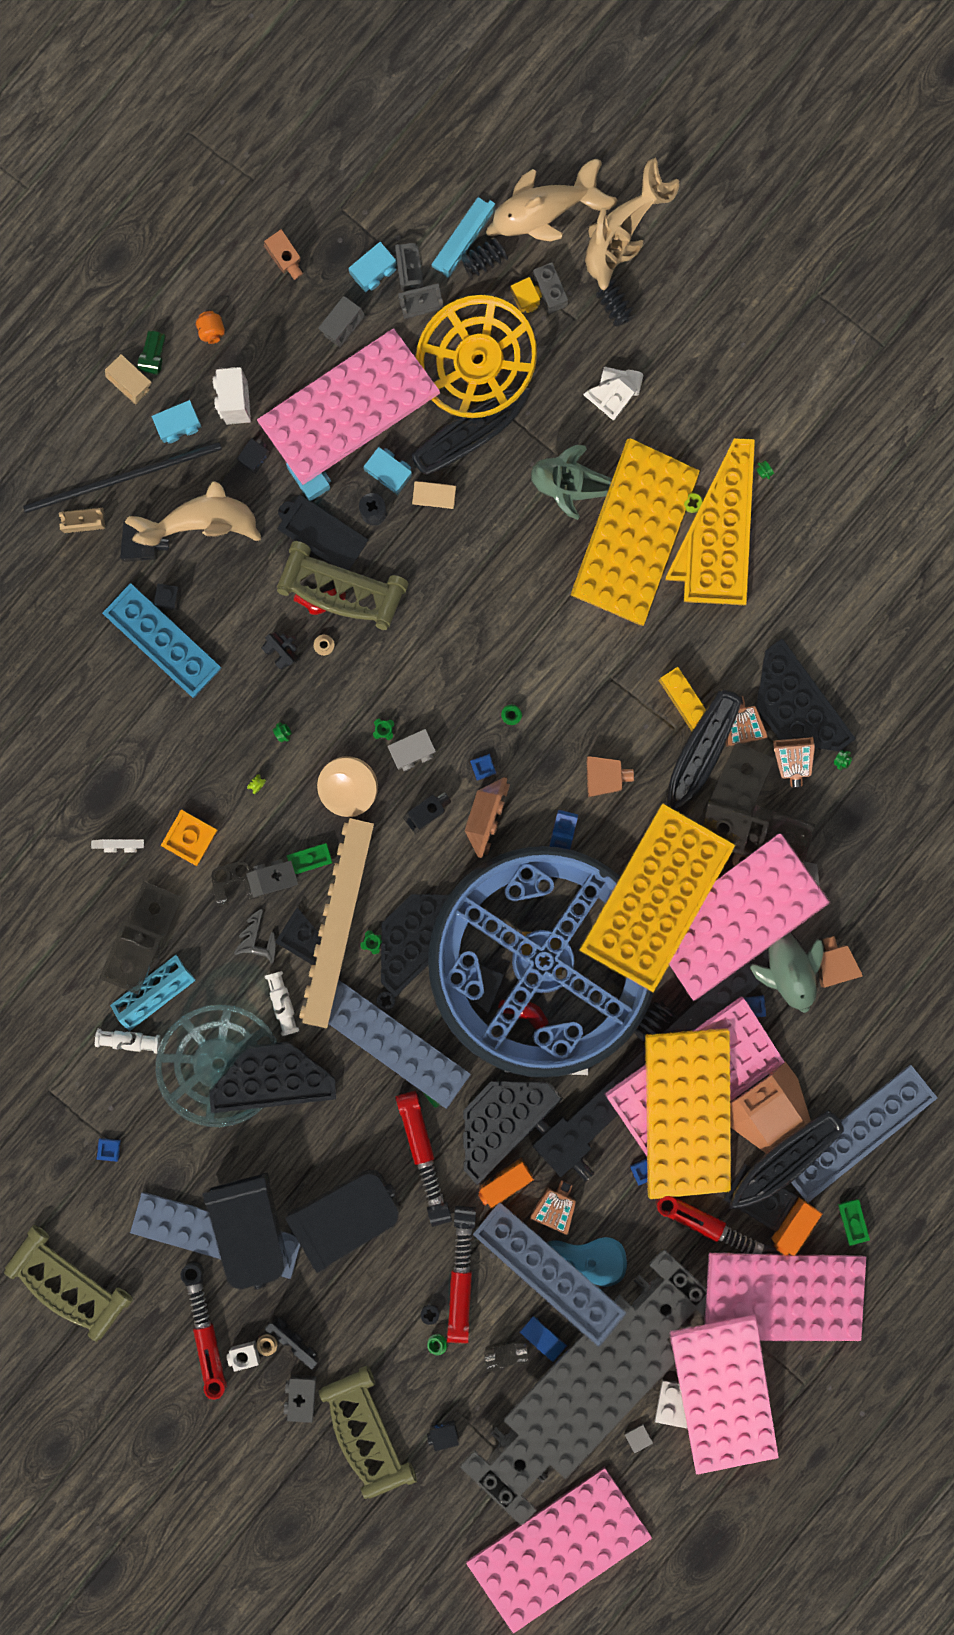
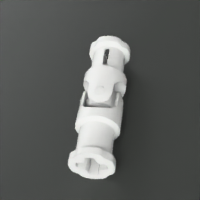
[265,971,299,1036]
[95,1028,160,1054]

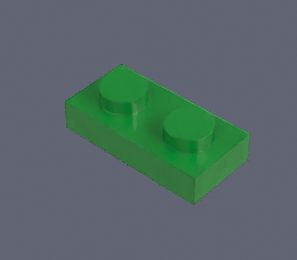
[287,843,333,875]
[838,1199,870,1246]

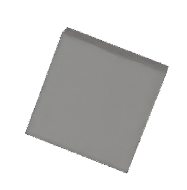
[624,1423,653,1453]

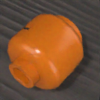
[195,311,225,344]

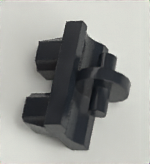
[261,631,300,670]

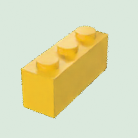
[659,667,706,732]

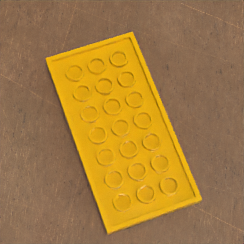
[570,438,700,626]
[580,803,735,992]
[646,1028,731,1199]

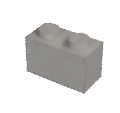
[388,729,436,771]

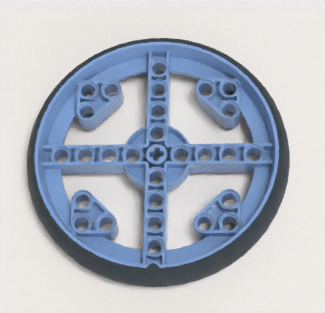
[428,846,654,1077]

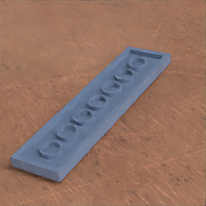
[328,979,471,1109]
[791,1065,937,1203]
[130,1192,300,1279]
[473,1203,627,1346]

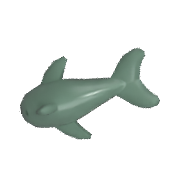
[531,445,612,520]
[750,932,824,1013]

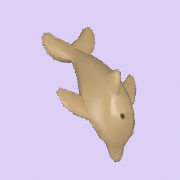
[585,158,679,290]
[486,159,618,242]
[125,482,261,546]

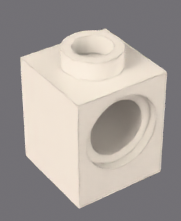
[227,1341,260,1372]

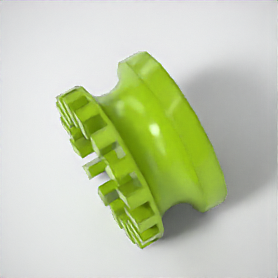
[684,493,702,513]
[247,774,266,795]

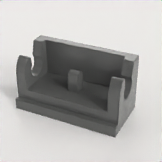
[395,243,423,291]
[398,284,444,319]
[318,296,365,348]

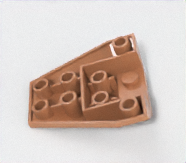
[465,777,510,858]
[730,1061,811,1153]

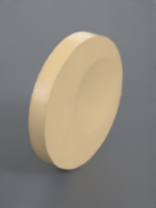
[317,756,378,817]

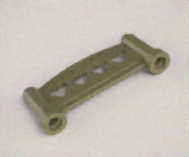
[277,541,409,630]
[4,1225,133,1342]
[319,1365,417,1499]

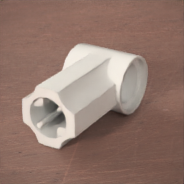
[600,367,643,396]

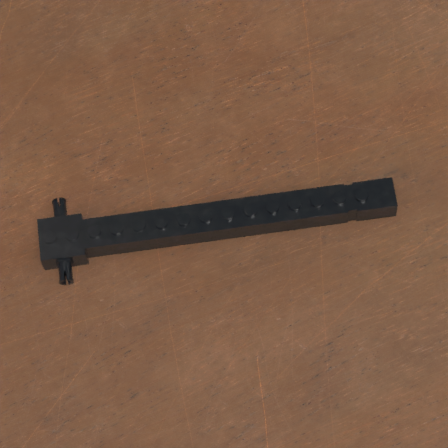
[532,931,802,1182]

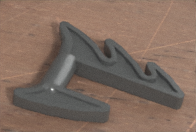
[234,909,276,964]

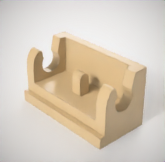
[105,354,151,405]
[412,481,457,509]
[59,508,105,533]

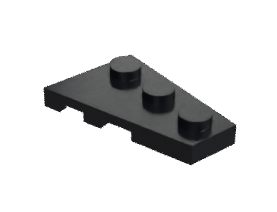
[275,907,322,965]
[450,959,504,1014]
[265,1315,319,1369]

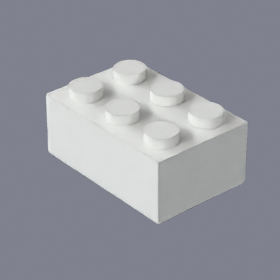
[213,367,251,424]

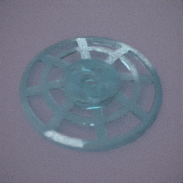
[155,1005,277,1127]

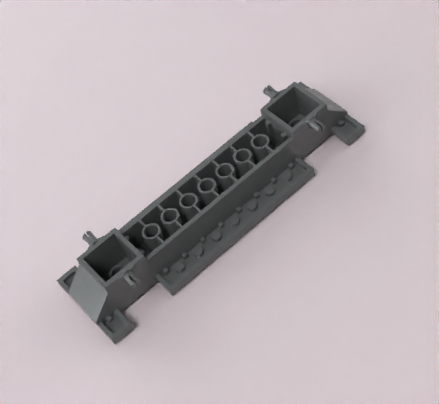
[460,1248,707,1526]

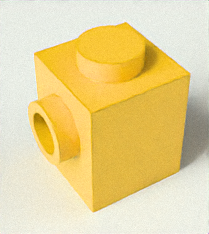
[511,277,542,313]

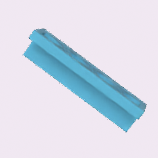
[432,197,495,278]
[110,955,196,1031]

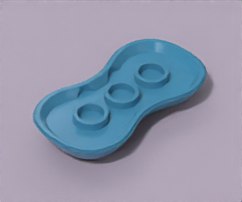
[546,1237,627,1286]

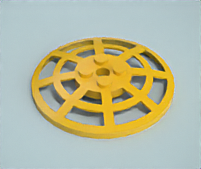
[416,295,537,418]

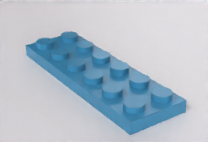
[102,583,222,698]

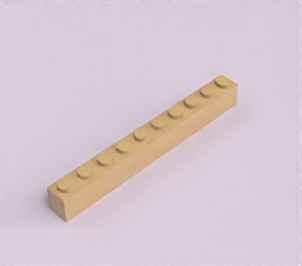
[299,818,374,1028]

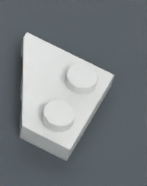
[584,376,638,421]
[91,840,144,852]
[655,1379,688,1429]

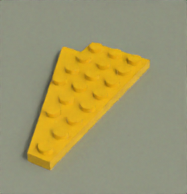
[665,438,755,605]

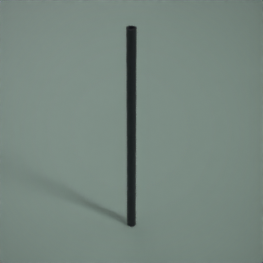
[23,442,222,513]

